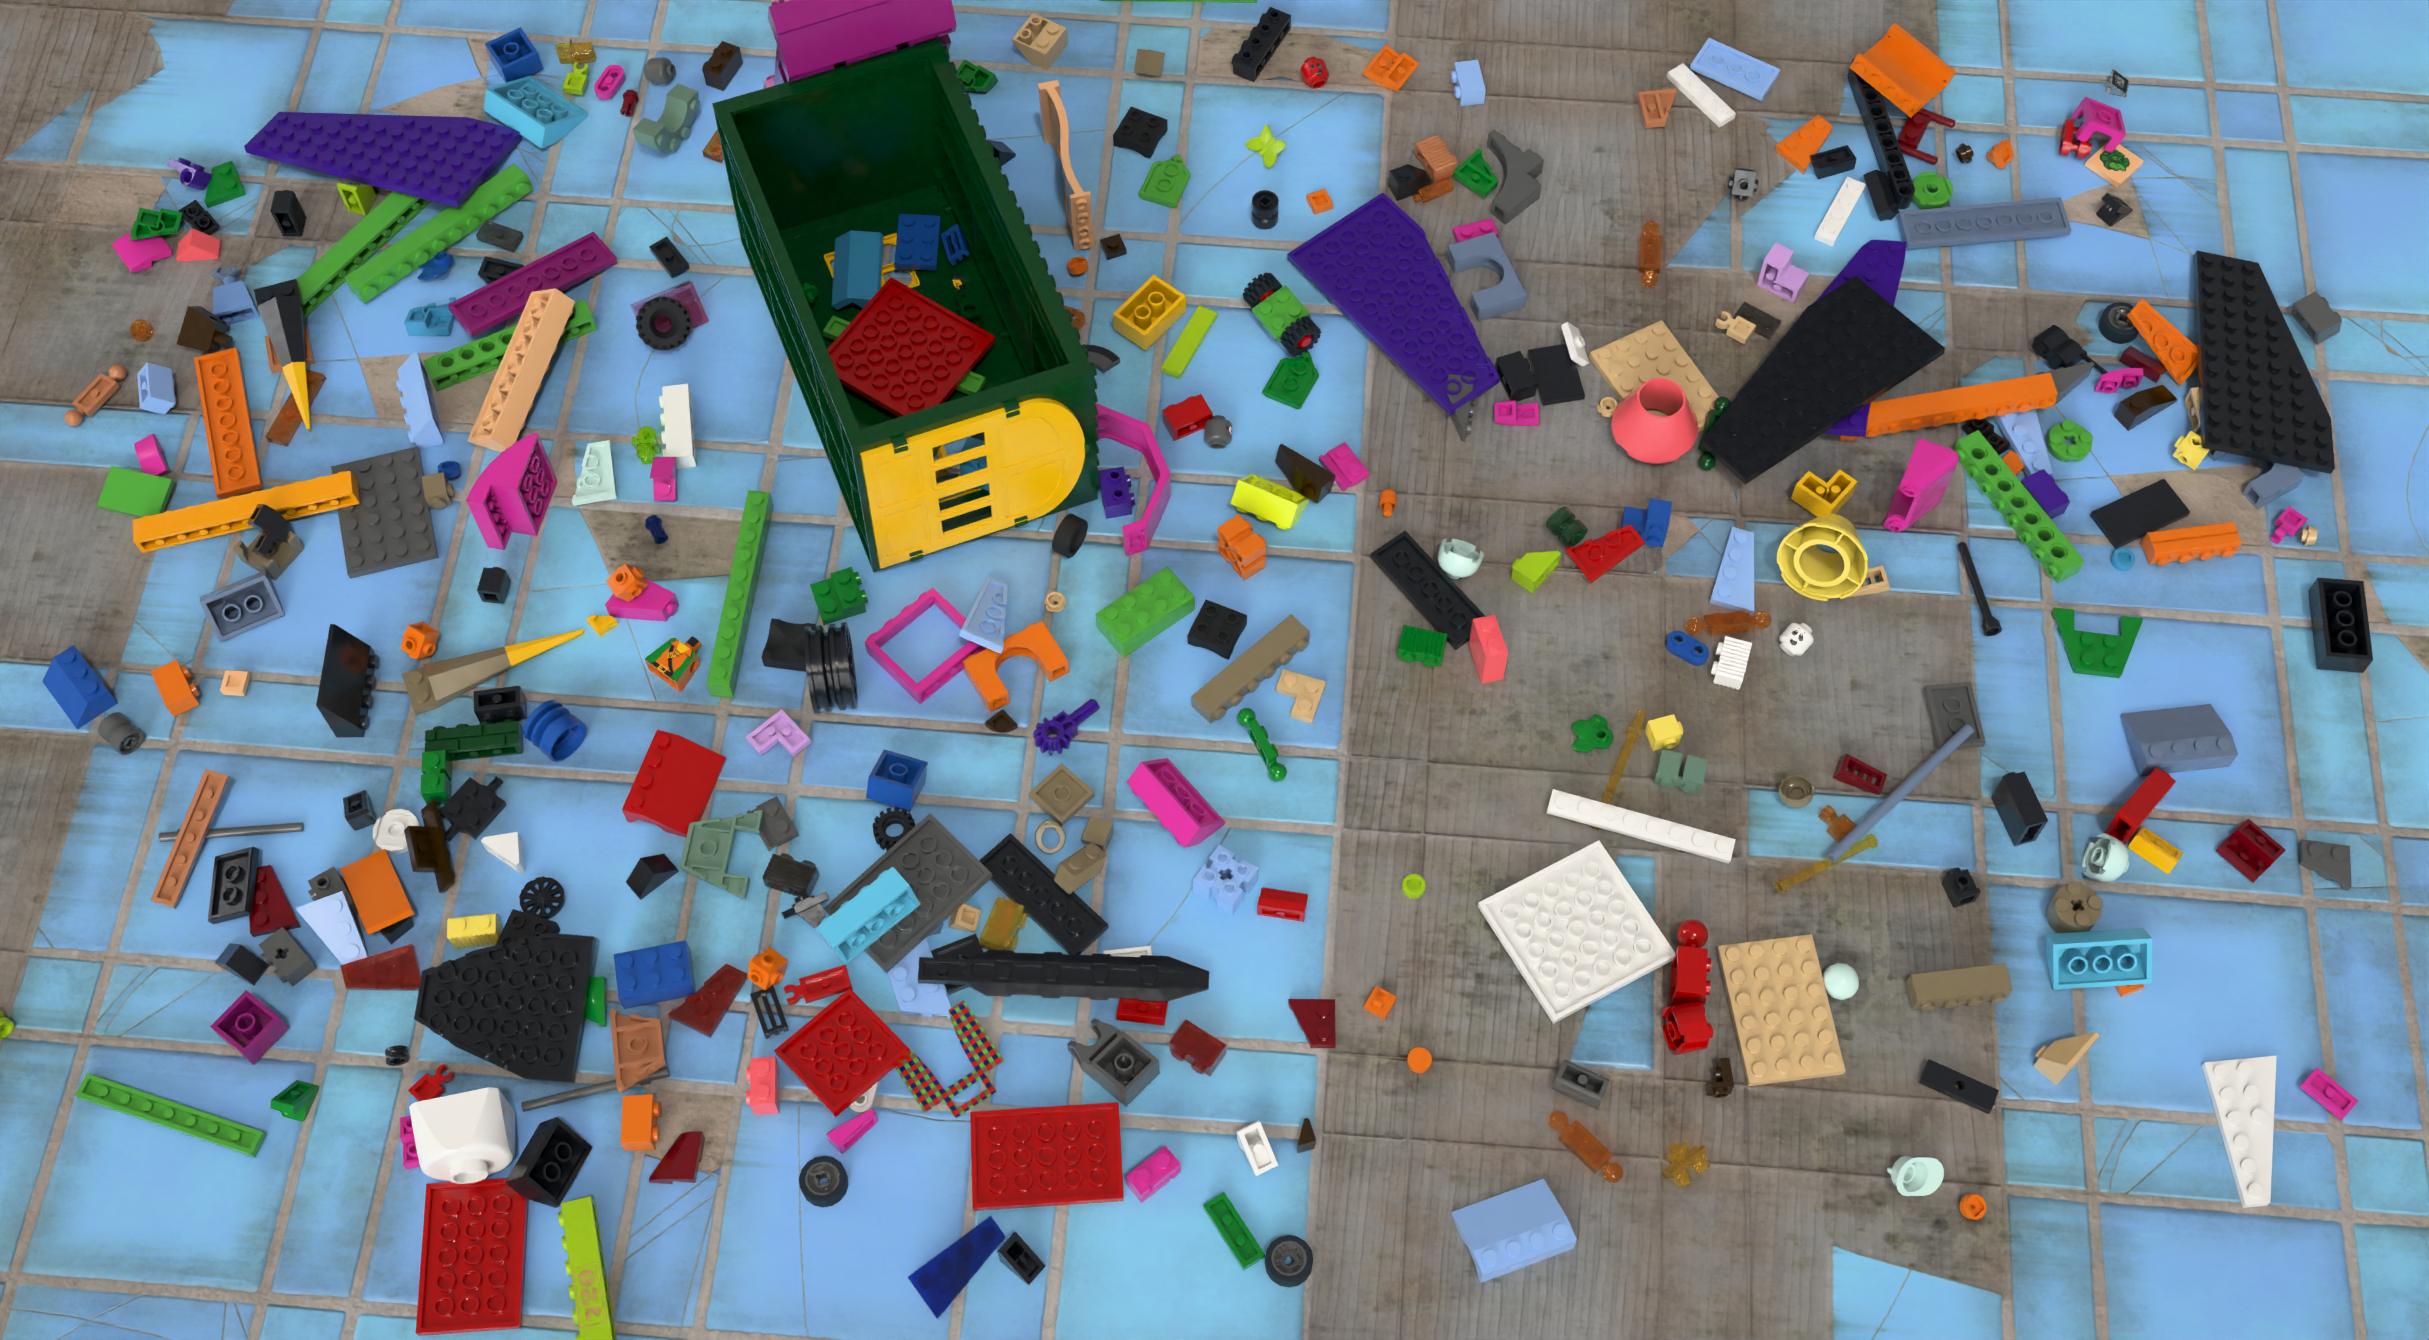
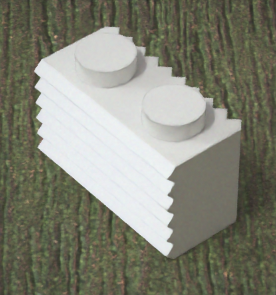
[1711,636,1752,690]

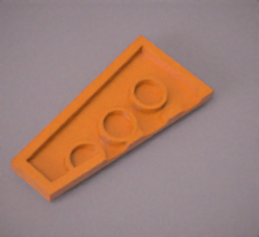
[2127,298,2198,386]

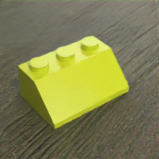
[1230,473,1310,530]

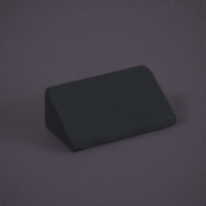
[1810,145,1857,179]

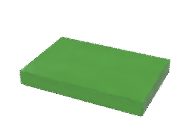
[96,466,175,518]

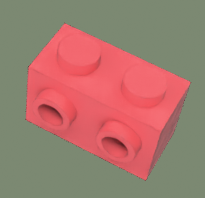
[746,1057,780,1115]

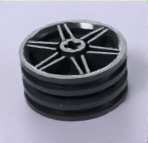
[804,622,858,714]

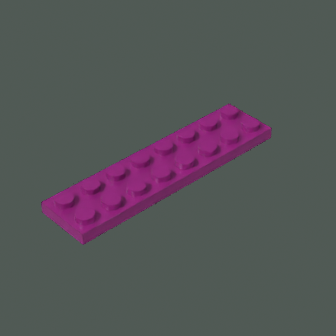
[448,232,617,337]

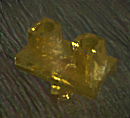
[1661,1142,1710,1187]

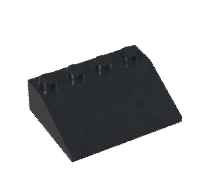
[316,624,379,737]

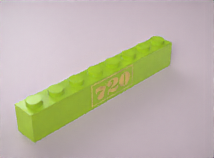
[558,1196,617,1340]

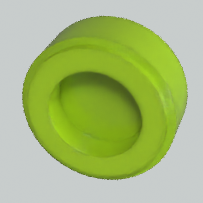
[1402,874,1426,899]

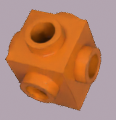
[606,563,648,602]
[400,621,440,659]
[747,947,788,991]

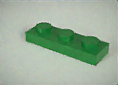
[1203,1192,1265,1271]

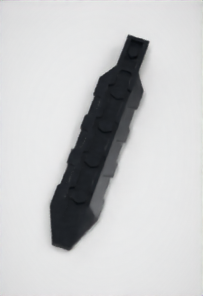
[918,950,1209,1002]

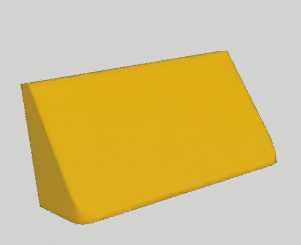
[2128,826,2183,874]

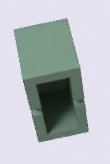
[1654,749,1708,794]

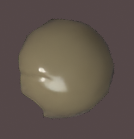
[1778,775,1815,808]

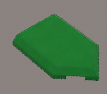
[1262,352,1319,409]

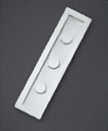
[1667,63,1736,128]
[1814,176,1866,247]

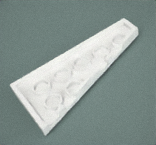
[2202,1056,2277,1208]

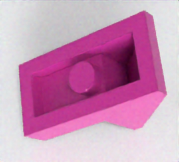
[650,457,677,501]

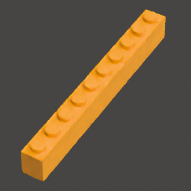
[133,471,360,553]

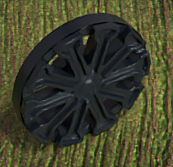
[519,876,565,919]

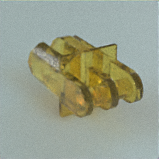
[555,39,597,64]

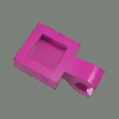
[2270,506,2308,544]

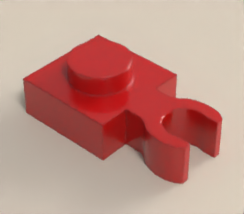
[408,1064,455,1101]

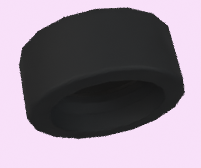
[1052,513,1088,558]

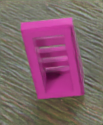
[826,1109,878,1154]

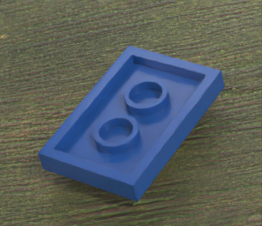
[894,214,941,271]

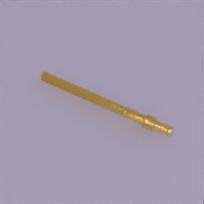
[1591,710,1646,830]

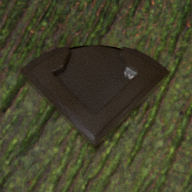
[985,709,1018,733]

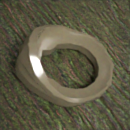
[1035,819,1066,854]

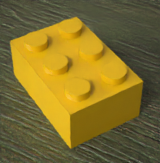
[1113,274,1186,351]

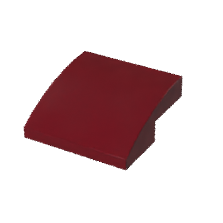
[2216,819,2286,883]

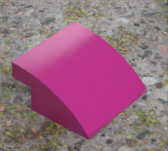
[466,433,558,550]

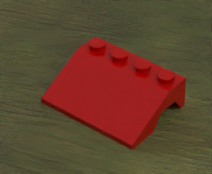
[622,729,726,837]

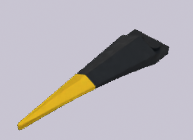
[254,279,311,431]

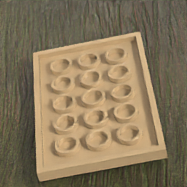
[1589,320,1719,432]
[1717,934,1846,1086]

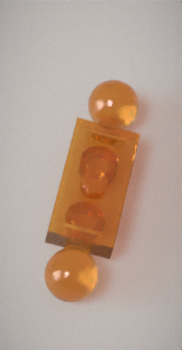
[1639,221,1662,287]
[1686,611,1771,635]
[1549,1111,1624,1183]

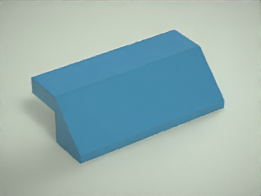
[832,230,883,310]

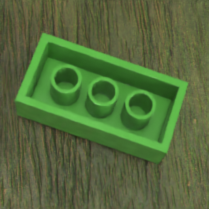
[1096,566,1195,658]

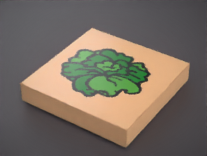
[2085,142,2144,188]

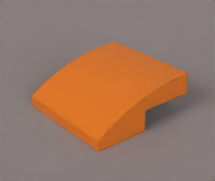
[1362,44,1419,91]

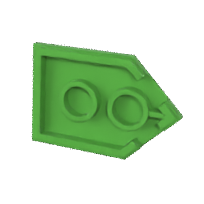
[1138,154,1191,208]

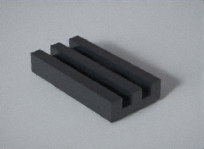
[750,986,789,1039]

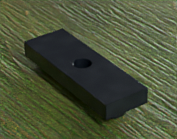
[1919,1059,1999,1114]

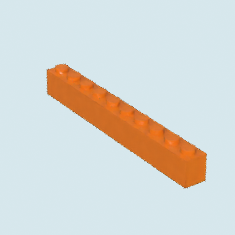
[1838,373,2058,441]

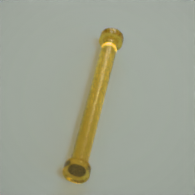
[1775,834,1878,894]

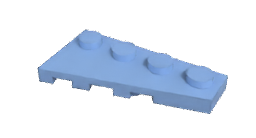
[1709,527,1754,616]

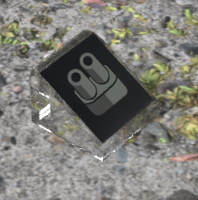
[2106,69,2129,97]

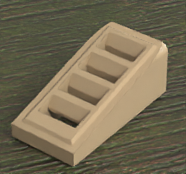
[1848,565,1890,597]

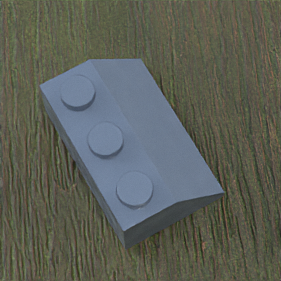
[200,570,285,642]

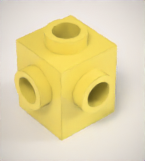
[2172,431,2210,470]

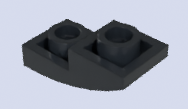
[178,200,220,234]
[1962,419,2010,455]

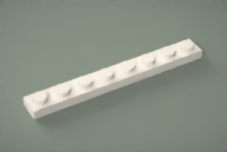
[1546,789,1736,864]

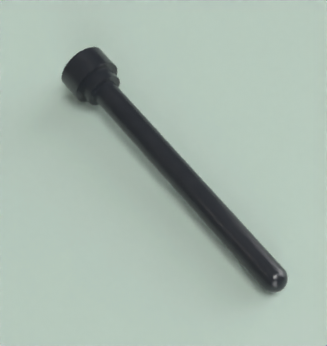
[1958,542,2002,636]

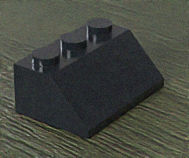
[505,1117,592,1208]

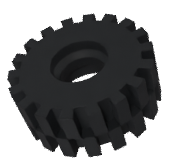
[636,297,691,350]

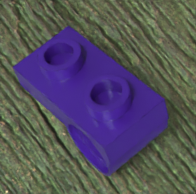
[167,157,212,190]

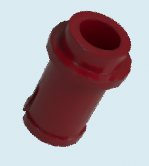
[620,90,639,117]

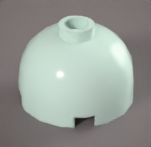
[1438,539,1484,579]
[2082,833,2129,882]

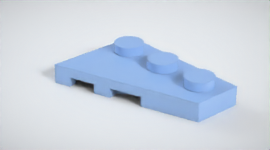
[296,890,369,967]

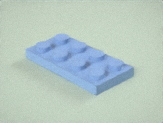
[1690,38,1781,101]

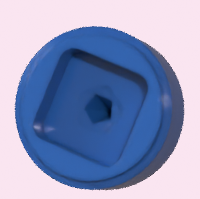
[438,461,461,479]

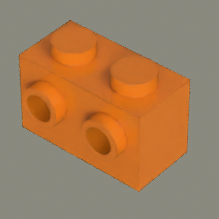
[150,659,200,717]
[620,1094,661,1151]

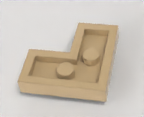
[1276,669,1326,724]

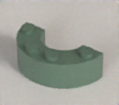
[633,83,700,153]

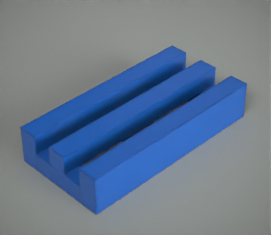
[941,224,970,265]

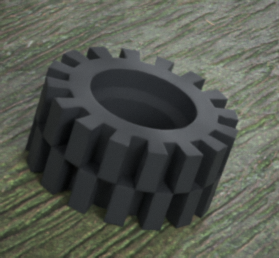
[873,807,915,851]

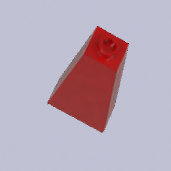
[2104,767,2176,845]

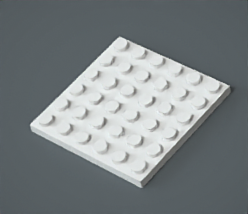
[1478,840,1675,1024]

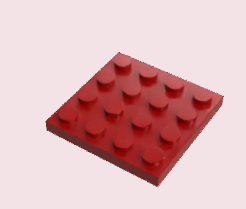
[774,988,911,1117]

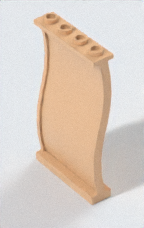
[1038,80,1095,250]

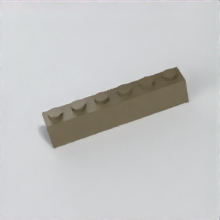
[1192,614,1310,724]

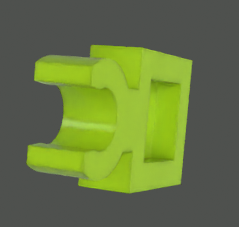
[562,62,589,95]

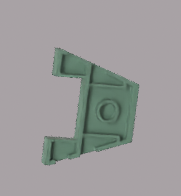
[680,810,764,900]

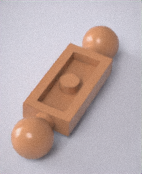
[64,364,127,427]

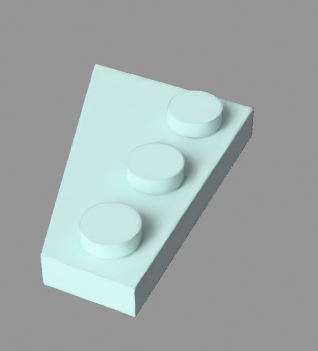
[572,440,617,506]

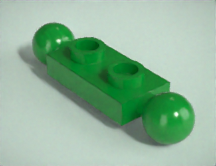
[1237,708,1287,782]

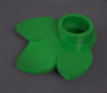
[1571,714,1614,753]

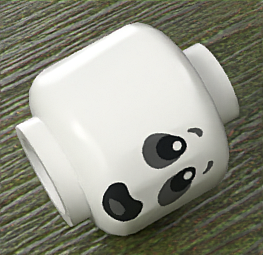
[1779,623,1814,657]

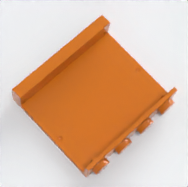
[1849,23,1957,118]

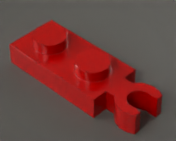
[784,965,853,1005]

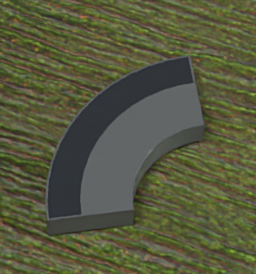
[1085,345,1120,373]

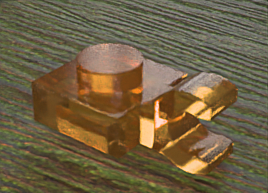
[1818,805,1857,843]

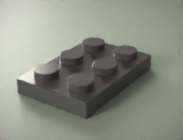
[1924,682,1986,749]

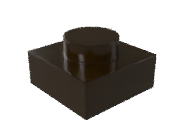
[1100,234,1127,260]

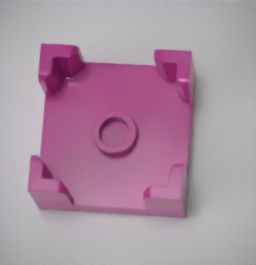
[2071,96,2126,153]

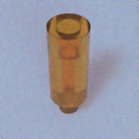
[1413,177,1454,203]

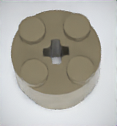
[2046,881,2103,933]

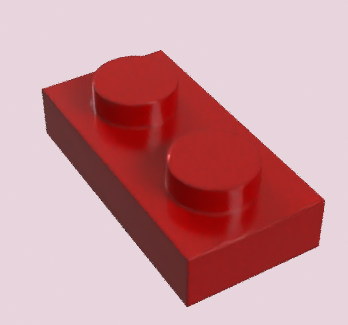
[1116,998,1168,1026]

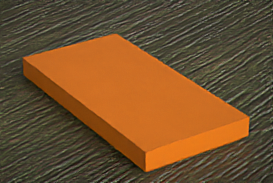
[340,849,414,935]

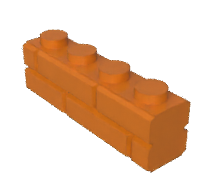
[2142,522,2241,566]

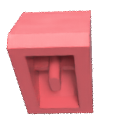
[176,228,222,261]

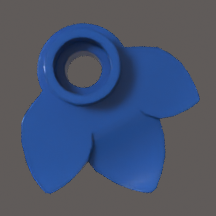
[417,251,454,280]

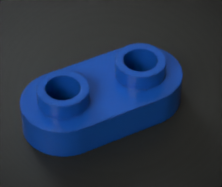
[1665,631,1709,666]

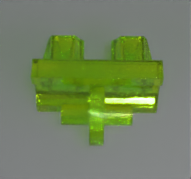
[631,426,661,464]

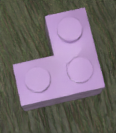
[1757,243,1809,303]

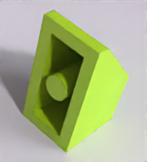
[337,180,377,216]
[1511,551,1561,593]

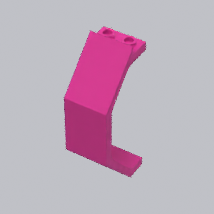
[1095,403,1171,556]

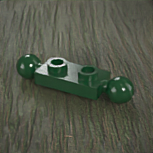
[1698,396,1731,471]

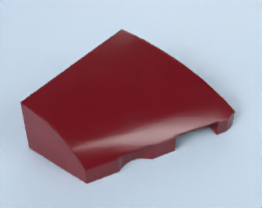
[649,1132,705,1184]

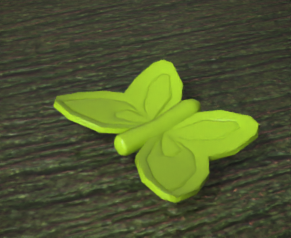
[1245,125,1286,168]

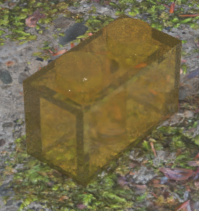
[979,897,1028,950]

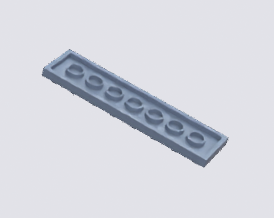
[1898,197,2071,250]

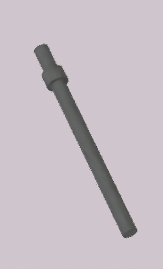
[159,822,304,842]
[521,1067,670,1112]

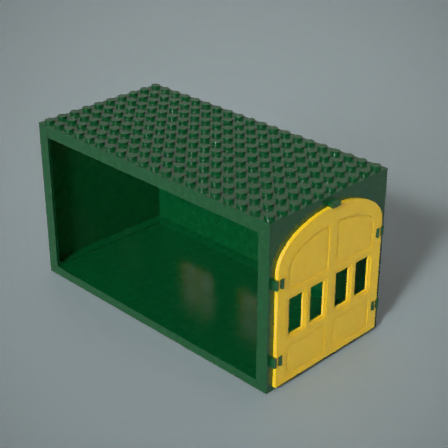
[712,39,1100,572]

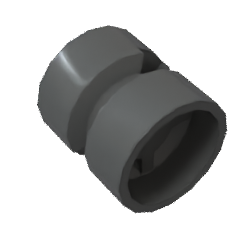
[98,712,144,755]

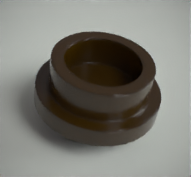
[1956,143,1974,163]

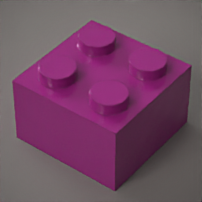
[210,990,289,1065]

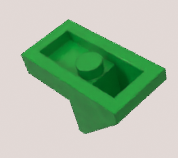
[270,1080,319,1122]

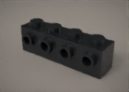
[1231,7,1291,82]

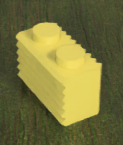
[447,913,503,950]

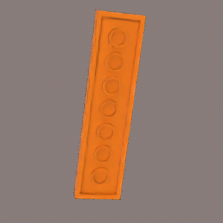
[194,347,263,500]

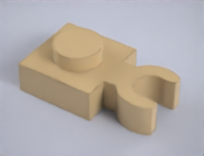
[1715,311,1756,344]

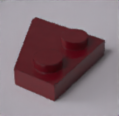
[1288,999,1336,1049]

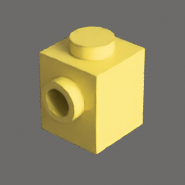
[1645,714,1683,751]

